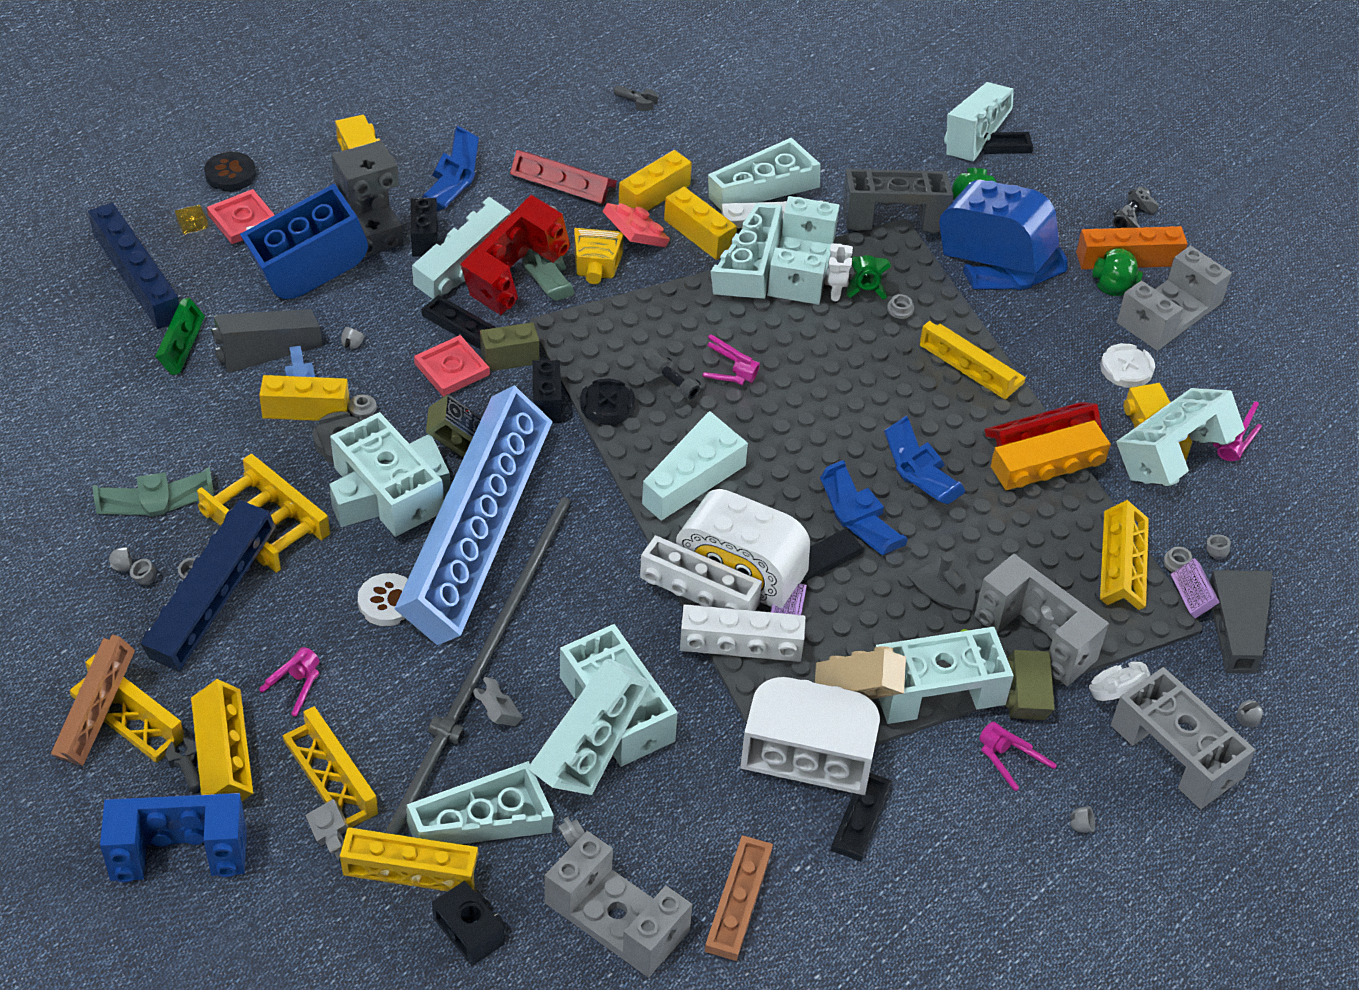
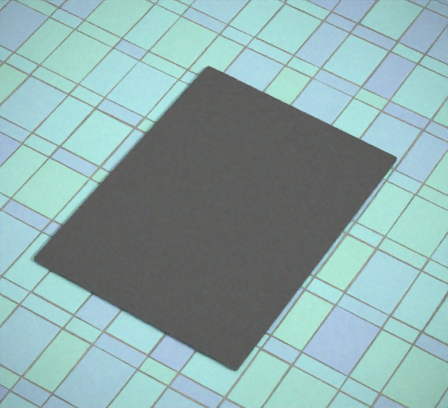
[530,219,1203,779]

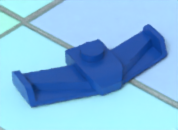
[422,125,479,211]
[963,247,1068,290]
[884,415,965,504]
[820,460,908,555]

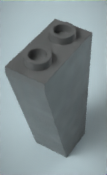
[211,309,322,373]
[1209,570,1272,674]

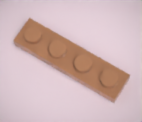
[705,835,773,961]

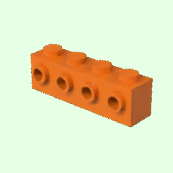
[1076,226,1188,270]

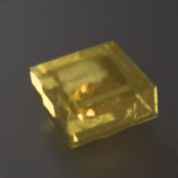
[175,204,208,234]

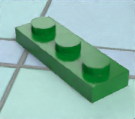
[155,297,205,375]

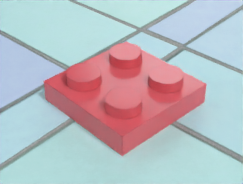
[207,189,274,244]
[602,203,670,247]
[414,335,490,397]

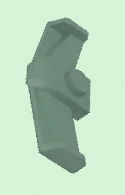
[522,249,574,301]
[92,467,214,517]

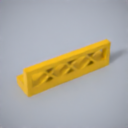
[919,321,1026,400]
[1100,500,1149,610]
[69,654,185,763]
[282,706,378,828]
[340,827,478,891]

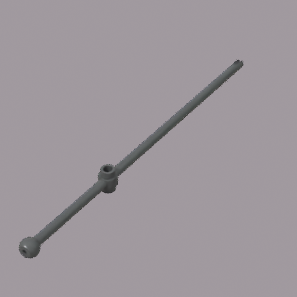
[385,497,570,835]

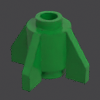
[846,255,891,300]

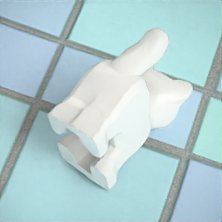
[824,243,853,301]

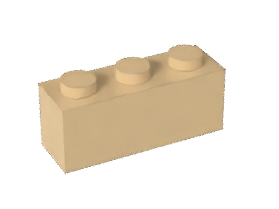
[815,646,906,700]

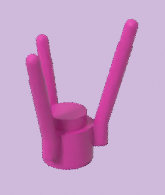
[702,335,760,386]
[1213,402,1262,461]
[259,647,320,717]
[979,721,1057,791]

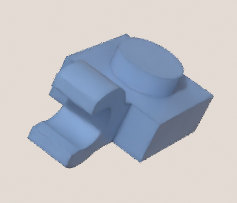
[285,346,315,377]

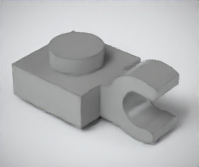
[473,677,523,726]
[305,799,349,860]

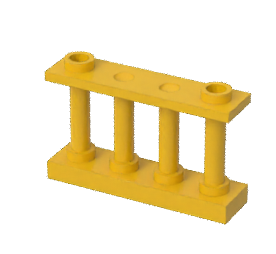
[197,453,330,573]

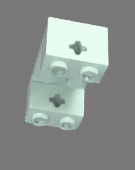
[767,196,839,305]
[1116,388,1245,486]
[330,412,444,537]
[560,624,677,767]
[876,627,1014,724]

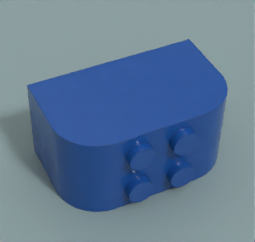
[939,180,1059,274]
[240,183,368,299]

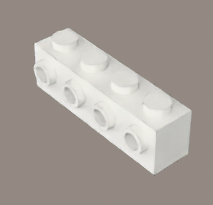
[640,535,762,611]
[680,605,805,662]

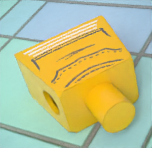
[574,228,624,284]

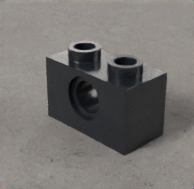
[410,198,438,257]
[532,360,562,423]
[432,881,506,966]

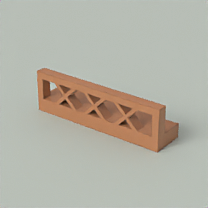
[51,635,135,766]

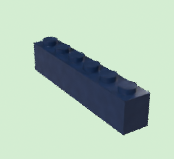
[88,202,179,329]
[140,500,276,672]

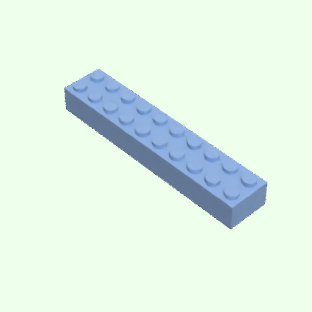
[394,386,553,645]

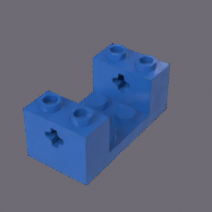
[100,793,247,883]

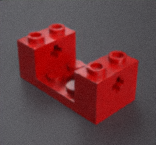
[460,195,570,316]

